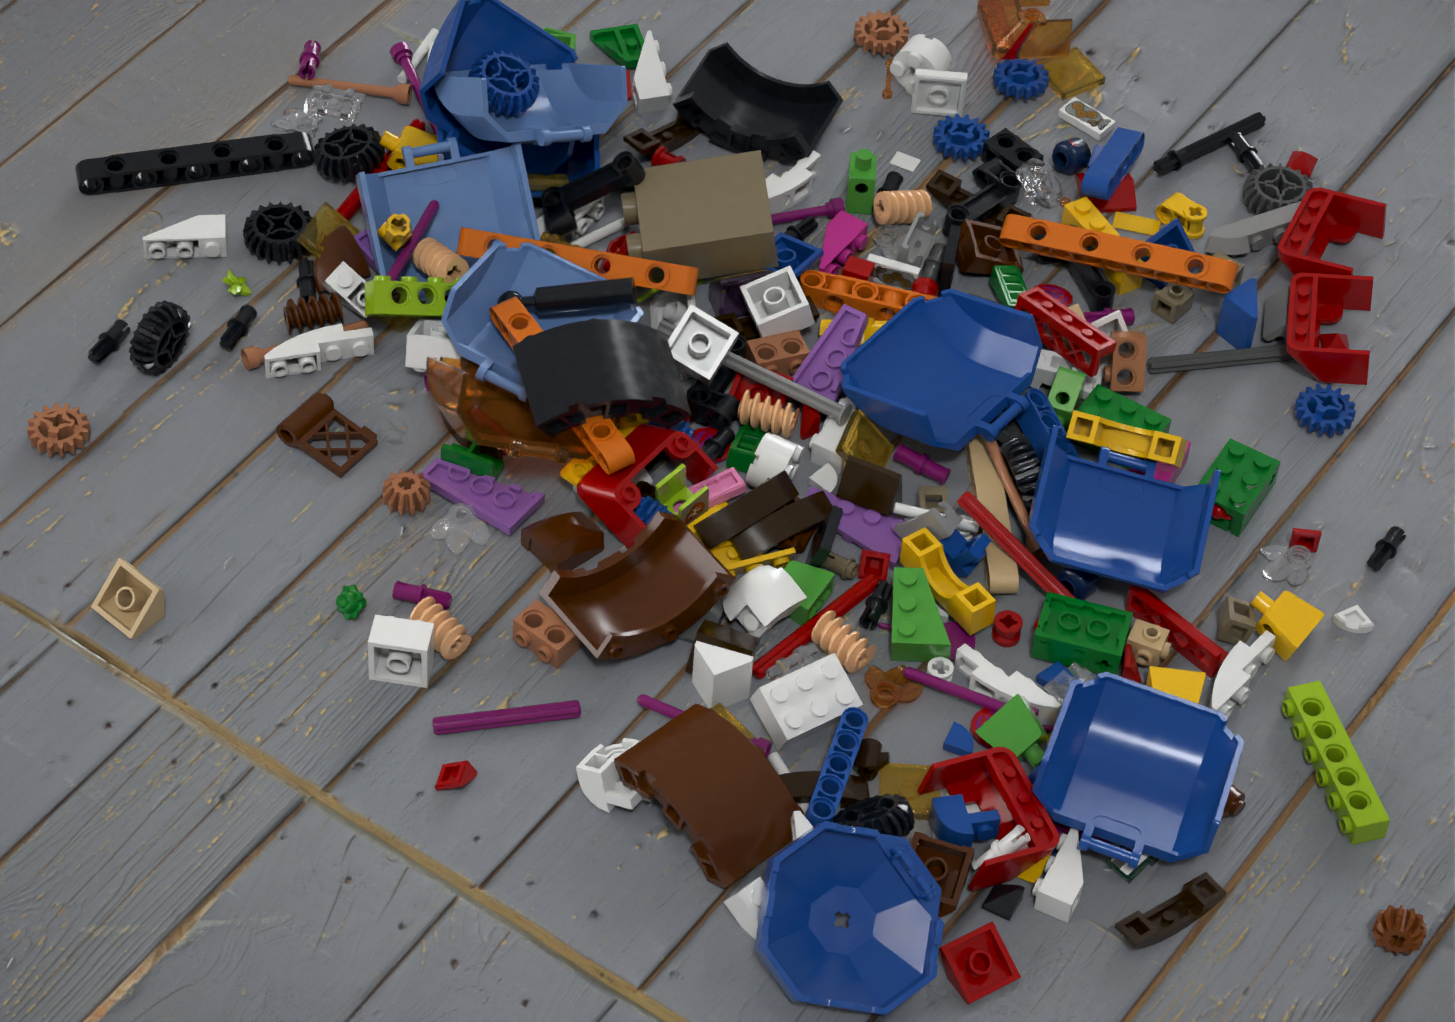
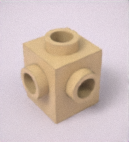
[1126,619,1172,667]

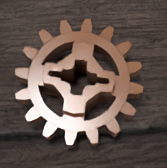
[854,10,909,56]
[27,403,90,457]

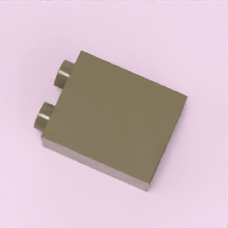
[621,150,779,283]

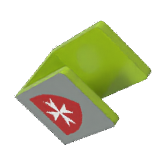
[655,463,709,526]

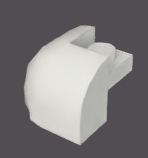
[722,564,807,638]
[576,738,654,813]

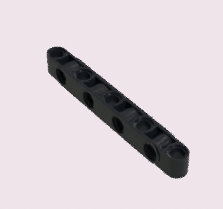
[75,132,314,195]

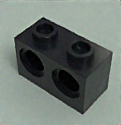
[981,128,1044,187]

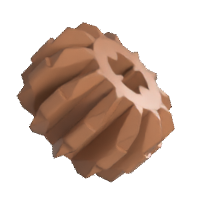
[383,469,431,517]

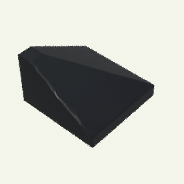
[982,884,1025,921]

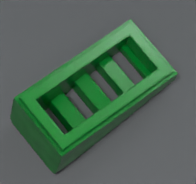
[989,265,1027,311]
[726,423,769,473]

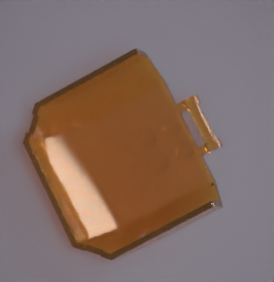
[426,357,621,464]

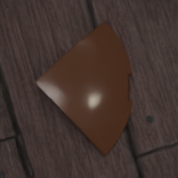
[314,225,371,292]

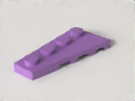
[790,304,869,416]
[421,458,545,536]
[806,486,905,571]

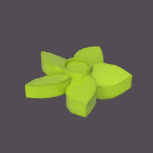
[222,269,251,296]

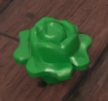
[336,585,367,620]

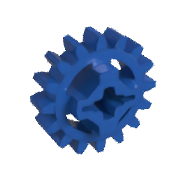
[993,57,1049,100]
[933,113,990,162]
[1294,384,1356,437]

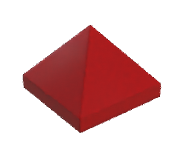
[1286,151,1318,178]
[1320,333,1349,349]
[858,549,891,582]

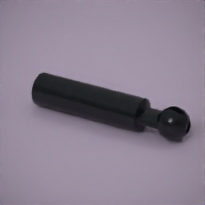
[497,277,637,315]

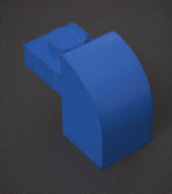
[939,529,991,577]
[929,794,1001,848]

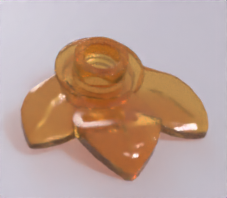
[865,665,924,709]

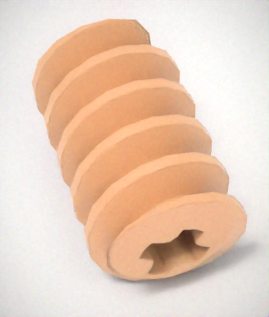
[873,190,932,225]
[413,237,469,283]
[737,389,800,439]
[409,596,472,660]
[811,610,876,673]

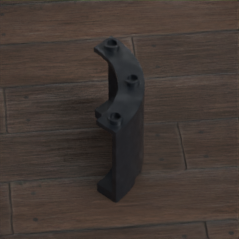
[672,42,843,161]
[513,318,692,438]

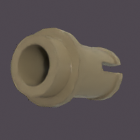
[821,551,859,580]

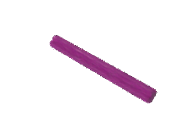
[432,700,581,735]

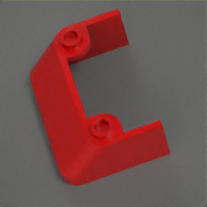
[1278,187,1387,276]
[1286,273,1373,385]
[577,423,718,549]
[917,747,1060,891]

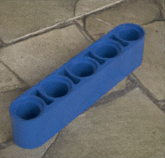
[1081,127,1145,201]
[1015,388,1080,463]
[805,707,868,827]

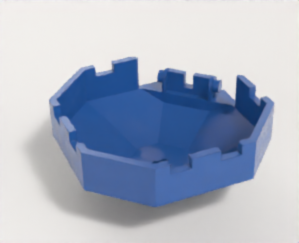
[754,821,944,1015]

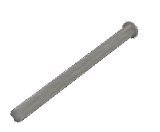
[657,320,852,426]

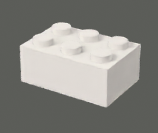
[750,653,863,751]

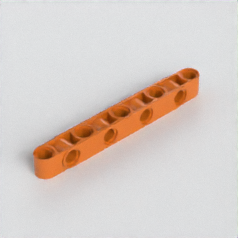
[998,214,1239,294]
[456,227,699,296]
[800,270,937,321]
[489,297,635,475]

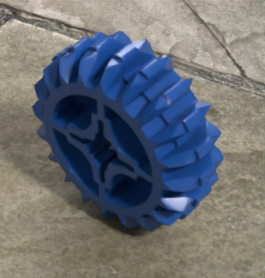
[468,49,540,117]

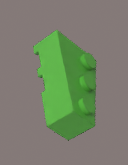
[891,567,951,662]

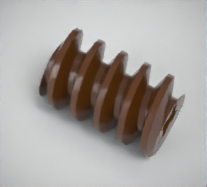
[283,292,343,334]

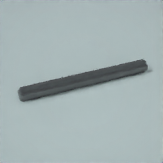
[1147,344,1295,374]

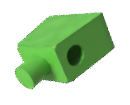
[846,149,877,215]
[1048,366,1086,433]
[784,560,835,626]
[975,693,1048,769]

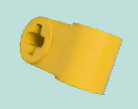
[1156,192,1208,239]

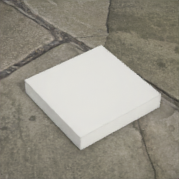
[910,69,967,117]

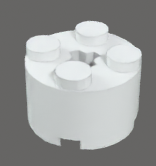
[890,34,951,96]
[745,432,804,488]

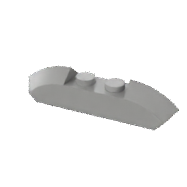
[1206,201,1301,257]

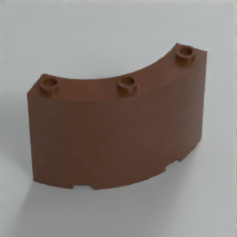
[539,511,736,660]
[614,704,804,888]

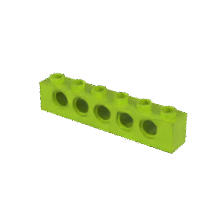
[365,275,460,318]
[1282,681,1390,845]

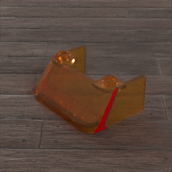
[977,0,1073,59]

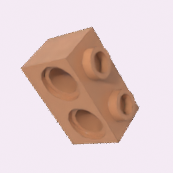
[746,329,810,376]
[1103,331,1147,392]
[513,599,581,669]

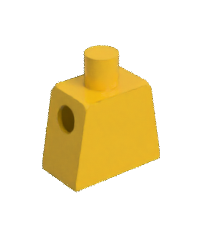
[379,125,438,170]
[1250,591,1325,662]
[1146,666,1206,704]

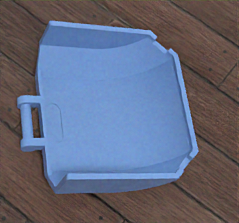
[433,63,628,146]
[355,137,541,301]
[441,242,644,403]

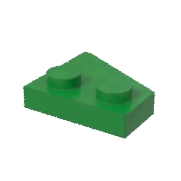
[590,24,644,69]

